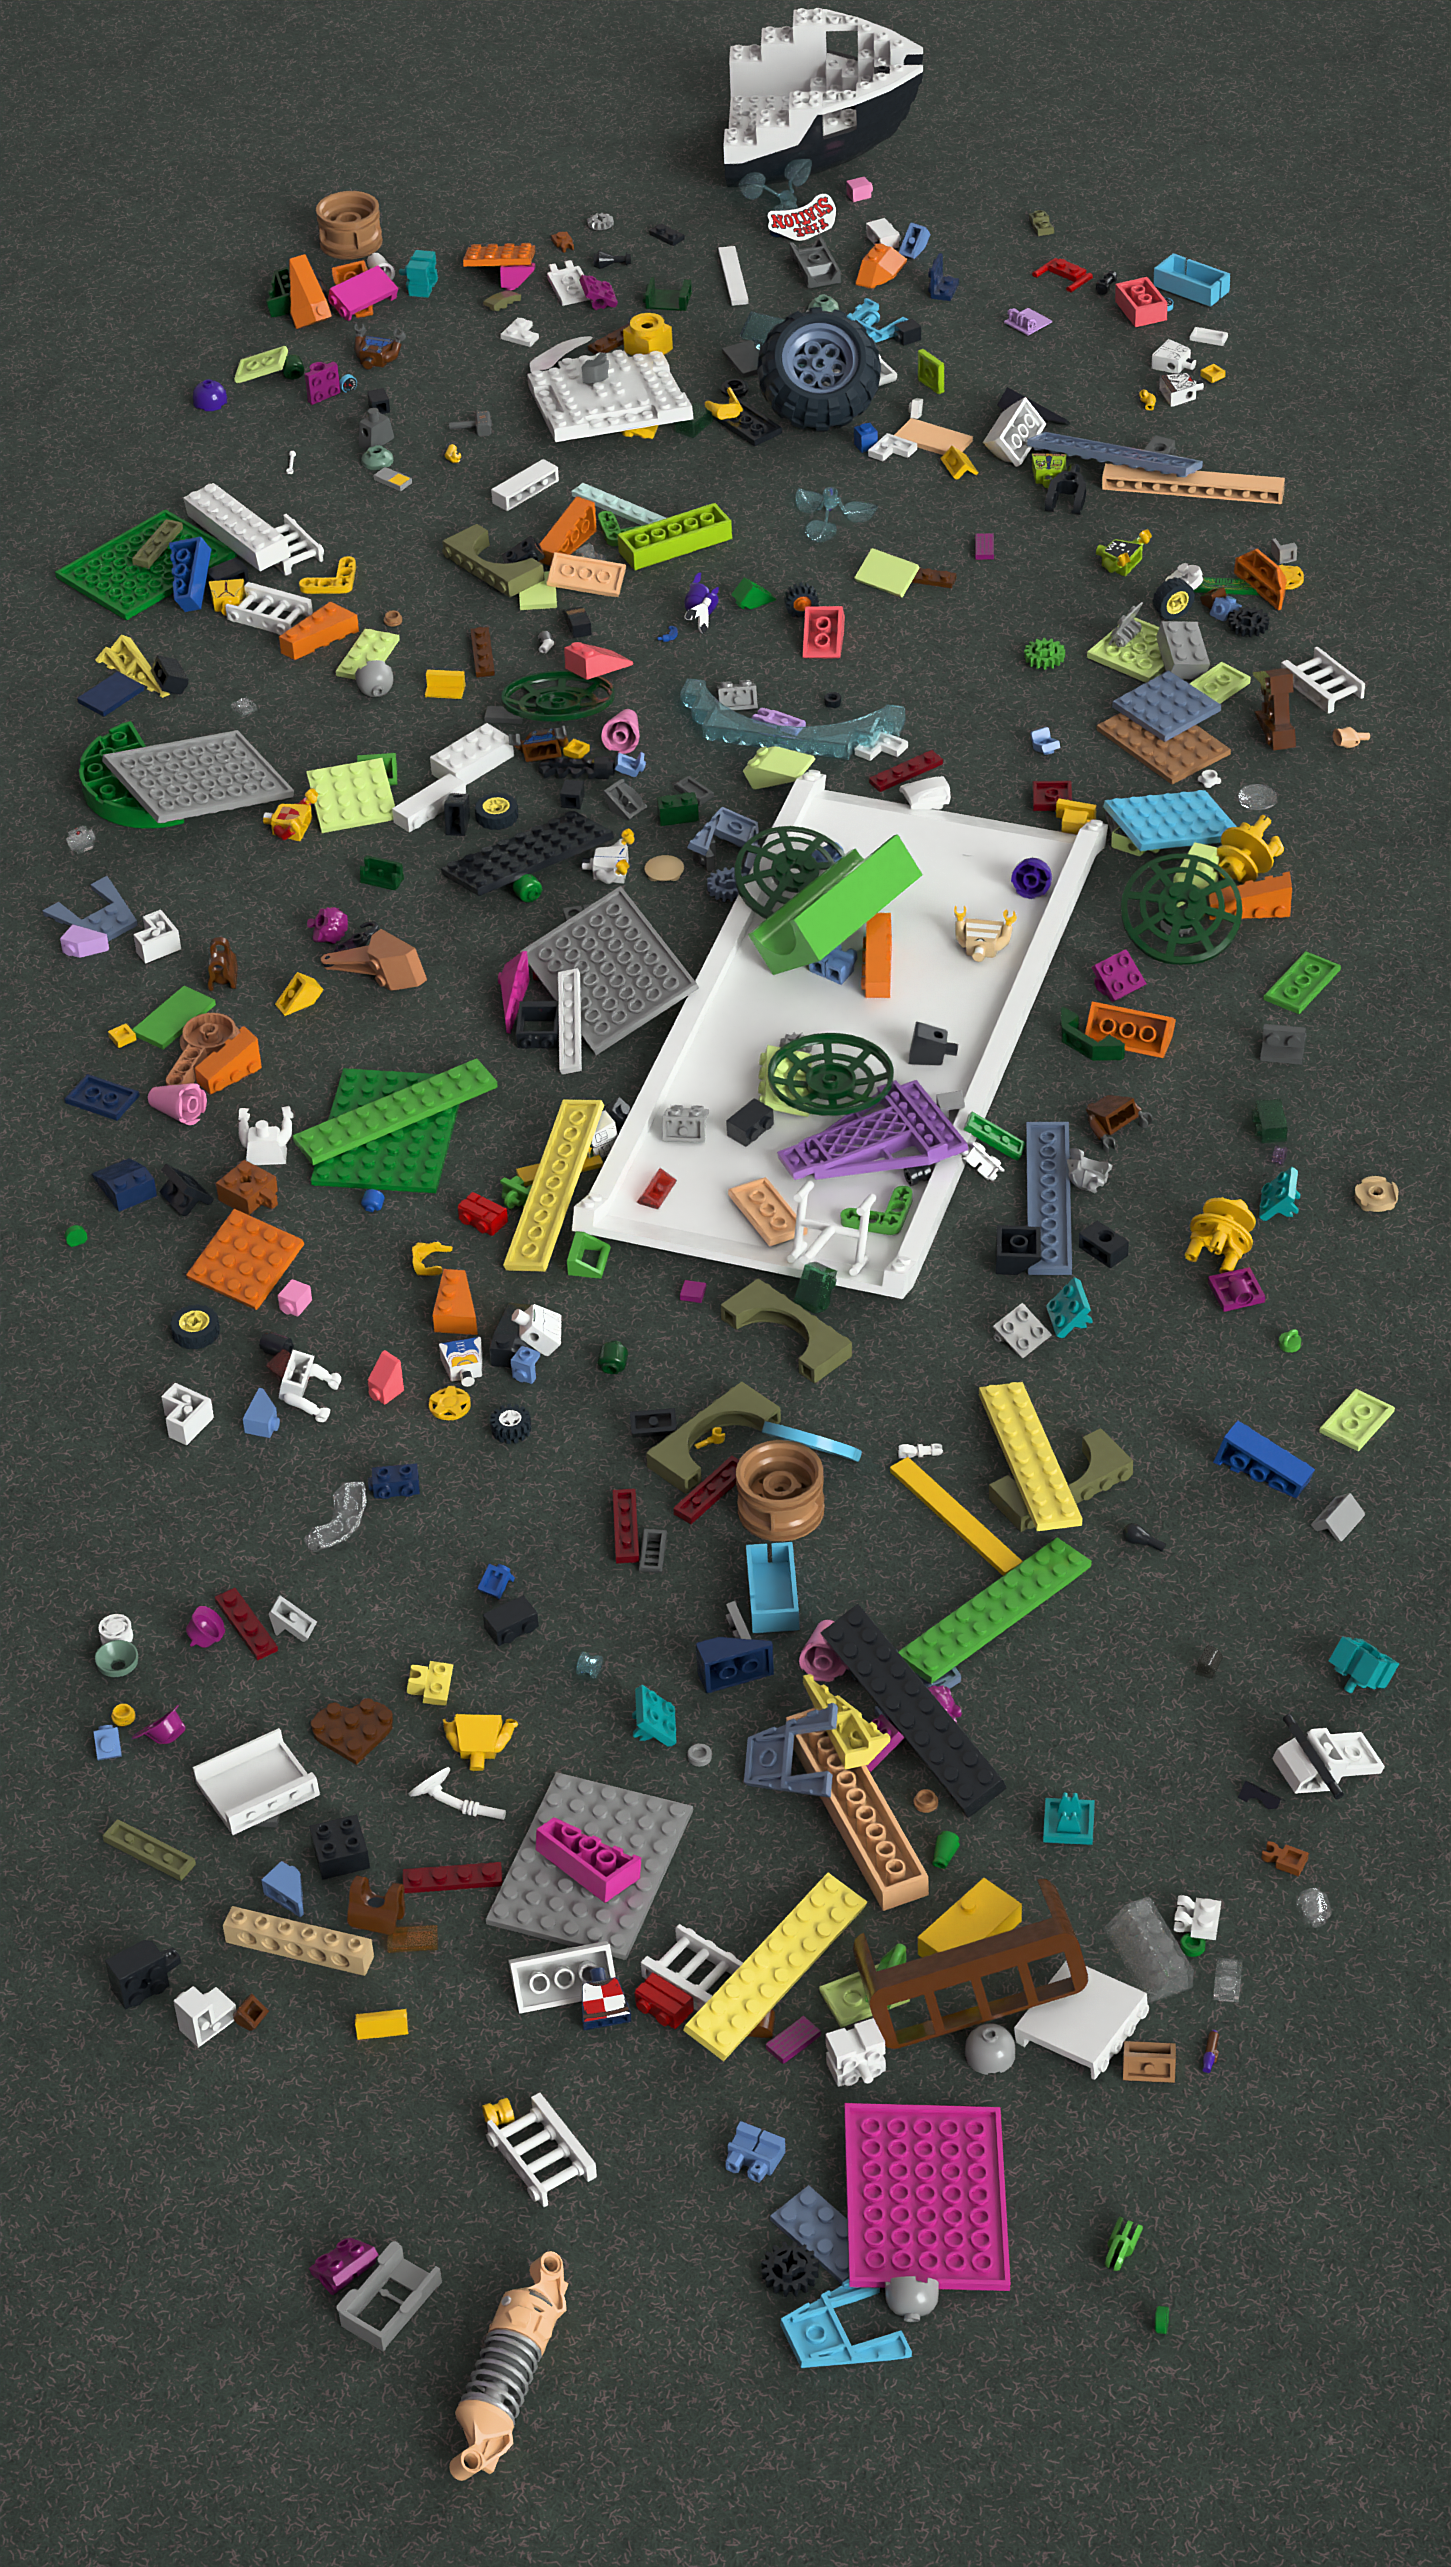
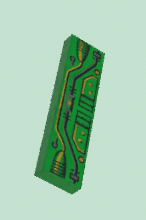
[1193,577,1259,595]

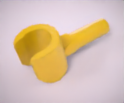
[694,1427,725,1449]

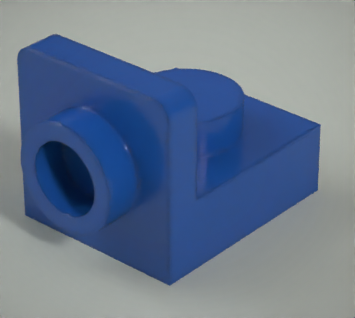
[477,1564,515,1599]

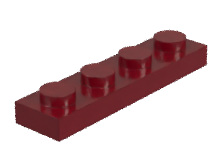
[869,750,943,792]
[673,1456,739,1524]
[613,1489,639,1564]
[215,1588,278,1661]
[403,1862,502,1893]

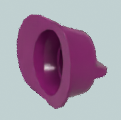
[186,1606,225,1648]
[132,1705,186,1744]

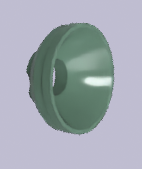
[808,294,839,312]
[361,445,394,470]
[95,1640,138,1677]

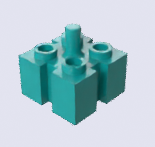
[399,250,438,298]
[1329,1637,1399,1693]

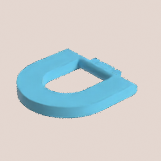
[761,1421,862,1462]

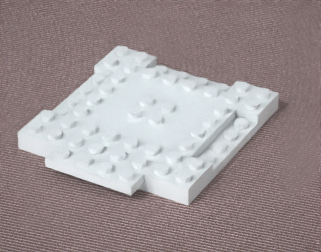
[527,350,693,442]

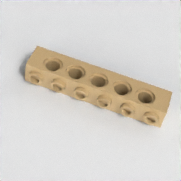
[223,1906,374,1976]

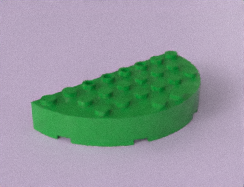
[79,721,184,828]

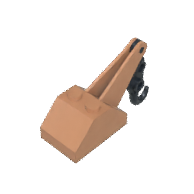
[321,921,427,991]

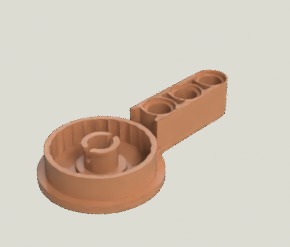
[166,1013,240,1086]

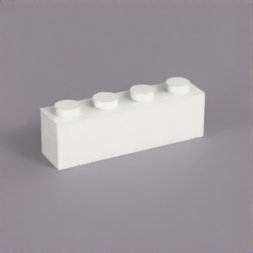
[491,459,559,511]
[392,773,466,832]

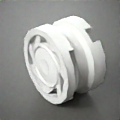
[99,1614,133,1645]

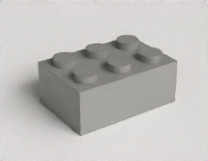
[1156,621,1210,679]

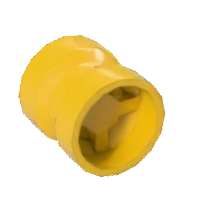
[482,2098,515,2127]

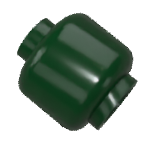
[282,355,305,380]
[598,1341,628,1374]

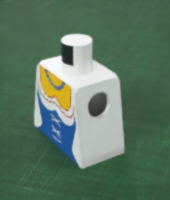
[439,1337,482,1386]

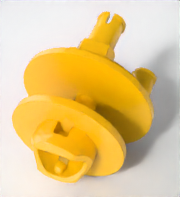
[1217,815,1281,883]
[1184,1197,1256,1274]

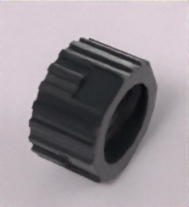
[824,692,841,708]

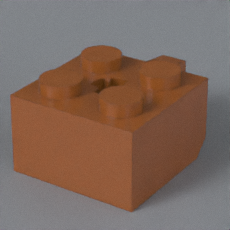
[216,1160,278,1215]

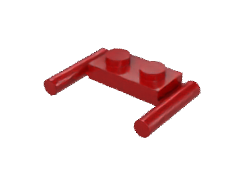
[1032,258,1093,293]

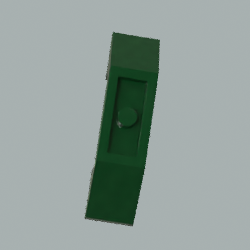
[1061,1007,1125,1061]

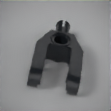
[1045,463,1086,515]

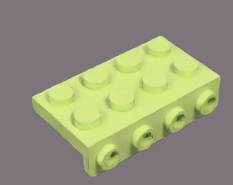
[758,1045,812,1117]

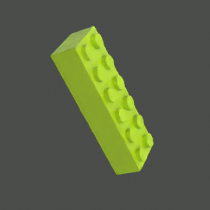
[618,503,732,570]

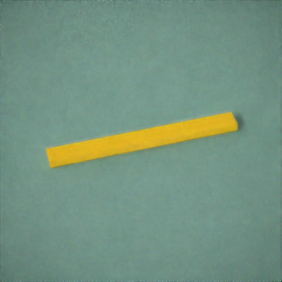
[890,1457,1023,1576]

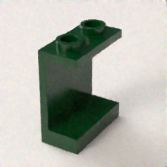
[643,277,692,311]

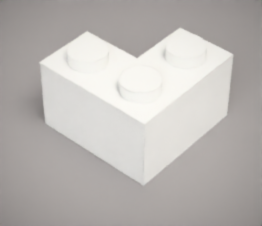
[133,910,181,964]
[162,1383,214,1445]
[174,1986,236,2048]

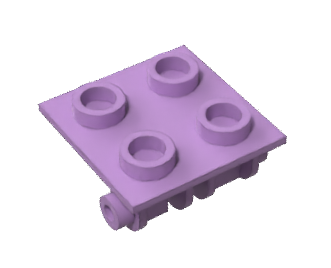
[1004,308,1052,335]

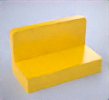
[940,446,979,479]
[425,670,466,699]
[355,2009,408,2040]

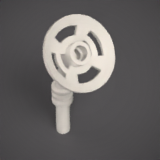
[408,1767,506,1820]

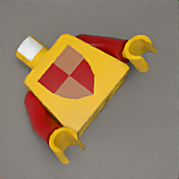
[263,788,318,841]

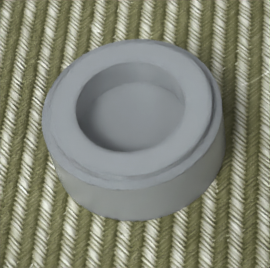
[688,1744,712,1767]

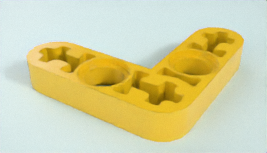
[299,556,356,594]

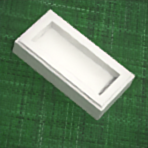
[1190,327,1228,346]

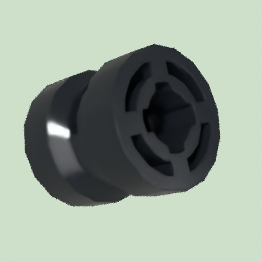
[903,1165,932,1186]

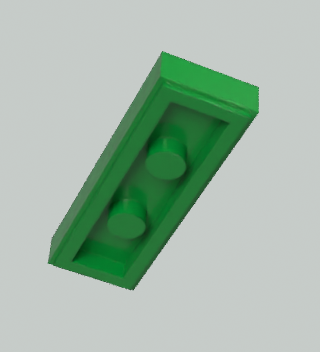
[963,1112,1026,1160]

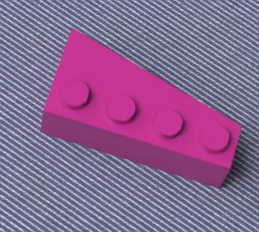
[535,1817,641,1903]

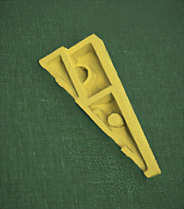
[95,635,170,698]
[803,1674,890,1769]

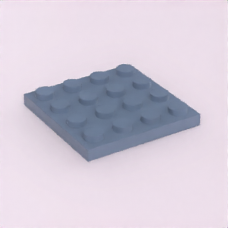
[1112,671,1221,742]

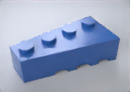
[169,537,211,612]
[1213,1420,1315,1498]

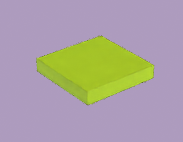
[918,349,944,394]

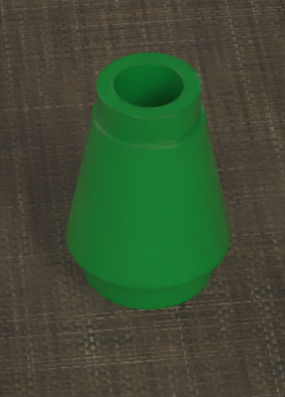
[932,1831,960,1869]

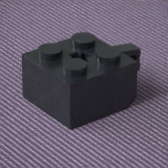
[105,1940,181,2010]

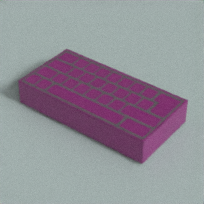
[976,533,994,560]
[766,2016,821,2064]

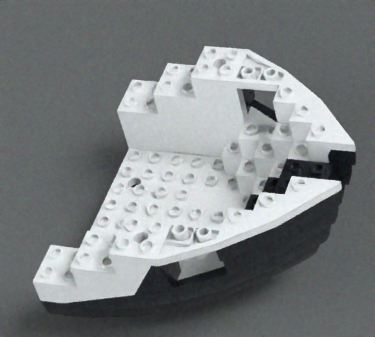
[724,8,923,187]

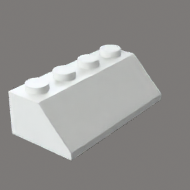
[508,1941,616,2014]

